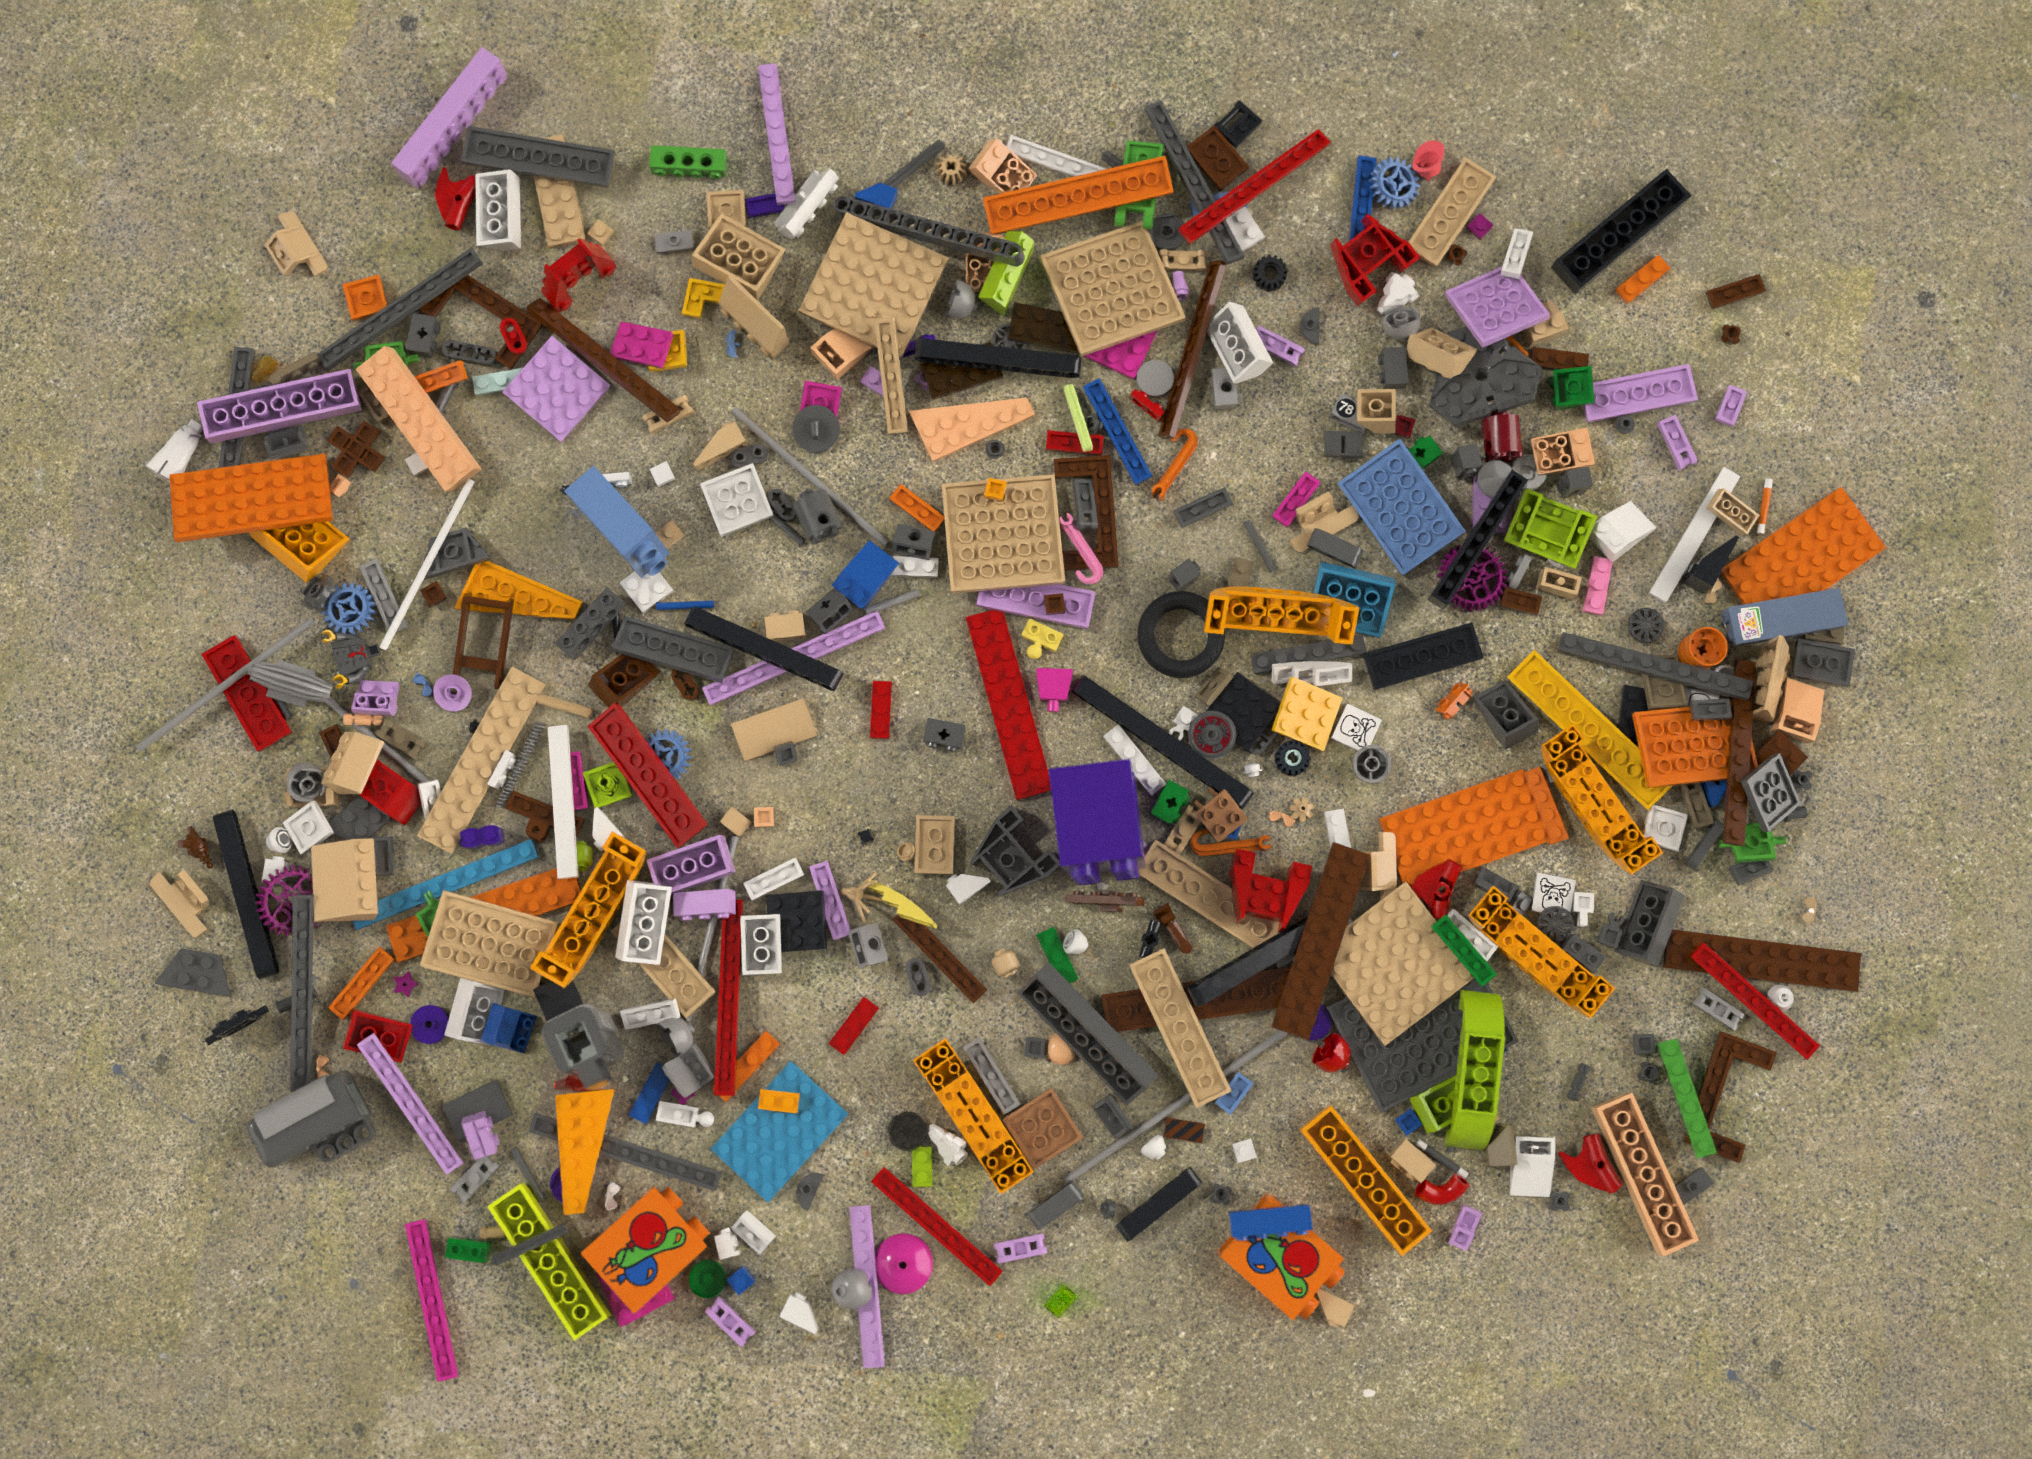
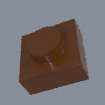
[420,581,447,608]
[1044,593,1065,615]

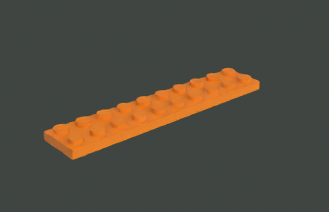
[983,156,1174,234]
[386,868,581,963]

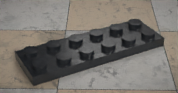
[1362,622,1484,691]

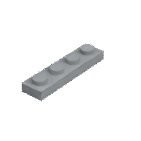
[359,558,409,634]
[963,1037,1020,1114]

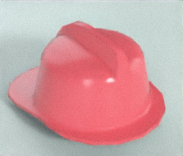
[1412,140,1444,181]

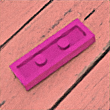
[1272,471,1321,528]
[570,751,589,811]

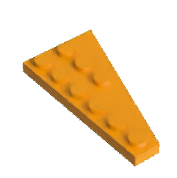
[454,561,583,620]
[555,1089,615,1215]

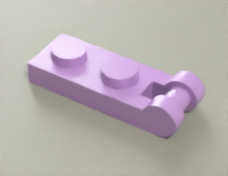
[1256,325,1305,367]
[1657,415,1697,470]

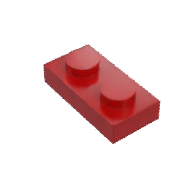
[1130,389,1164,423]

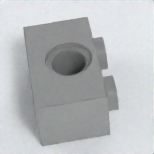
[1210,368,1241,411]
[848,923,888,969]

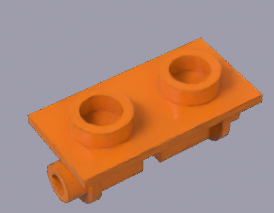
[1435,682,1473,720]

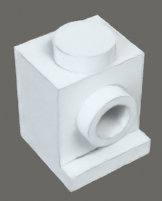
[714,1228,741,1260]

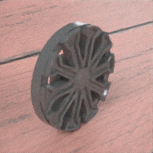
[1628,607,1664,643]
[1537,906,1574,942]

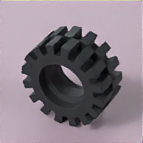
[1253,255,1288,292]

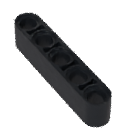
[1115,1166,1203,1242]

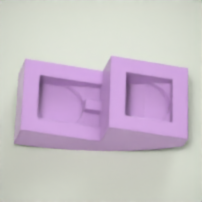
[1448,1204,1482,1251]

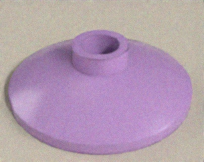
[433,674,472,711]

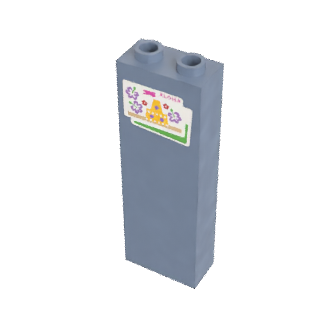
[1721,588,1848,648]

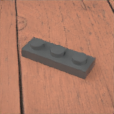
[1173,487,1233,529]

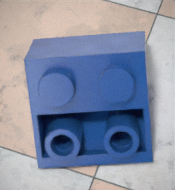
[480,1003,537,1054]

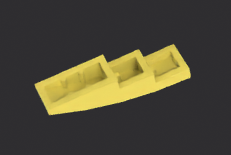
[868,880,937,929]

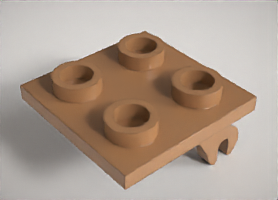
[1193,788,1248,843]

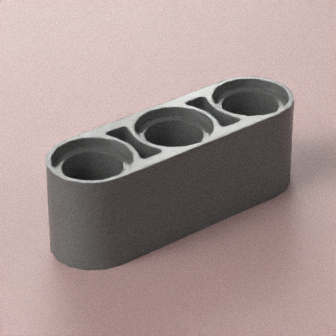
[1307,528,1364,568]
[1027,1181,1084,1231]

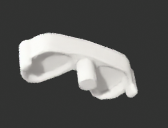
[604,1182,620,1211]

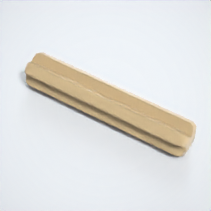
[537,694,593,718]

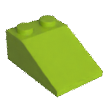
[1409,1075,1456,1134]

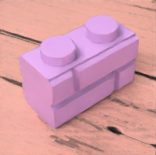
[461,1111,500,1160]

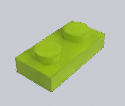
[912,1146,932,1187]

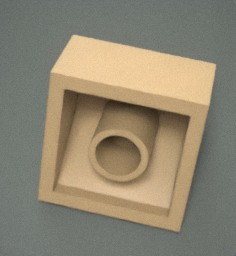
[1522,301,1569,348]
[1357,389,1396,434]

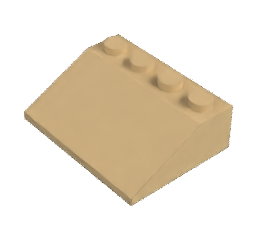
[692,214,786,301]
[719,275,789,359]
[1752,635,1790,723]
[311,839,378,922]

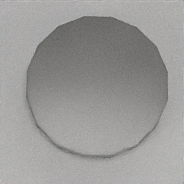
[1136,360,1174,398]
[1477,460,1512,498]

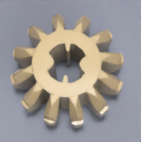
[935,153,967,186]

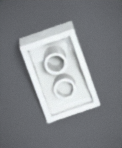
[1589,501,1656,563]

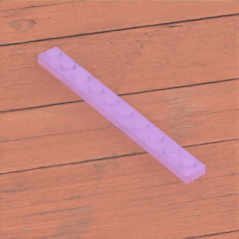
[702,611,885,706]

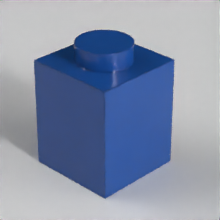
[727,1265,757,1296]

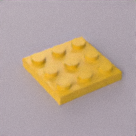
[1271,677,1342,751]

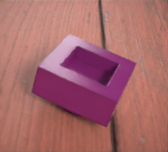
[1466,213,1494,240]

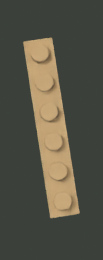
[874,317,908,434]

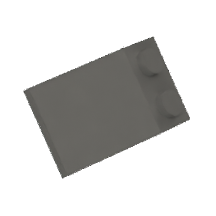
[1473,680,1538,750]

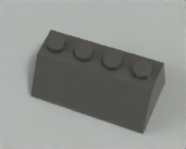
[1614,880,1685,967]

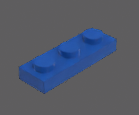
[629,1062,670,1124]

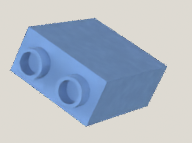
[564,465,670,579]

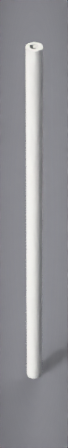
[379,478,475,650]

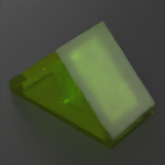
[1043,1281,1078,1318]

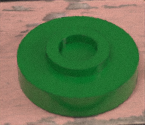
[688,1259,727,1298]

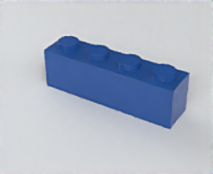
[1228,1204,1313,1241]

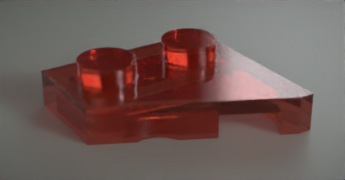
[554,1075,604,1091]

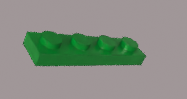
[1431,914,1497,987]

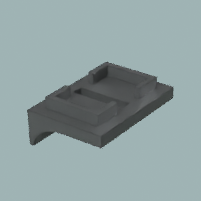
[1324,431,1363,459]

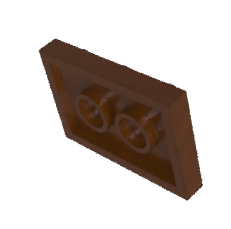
[1186,126,1249,191]

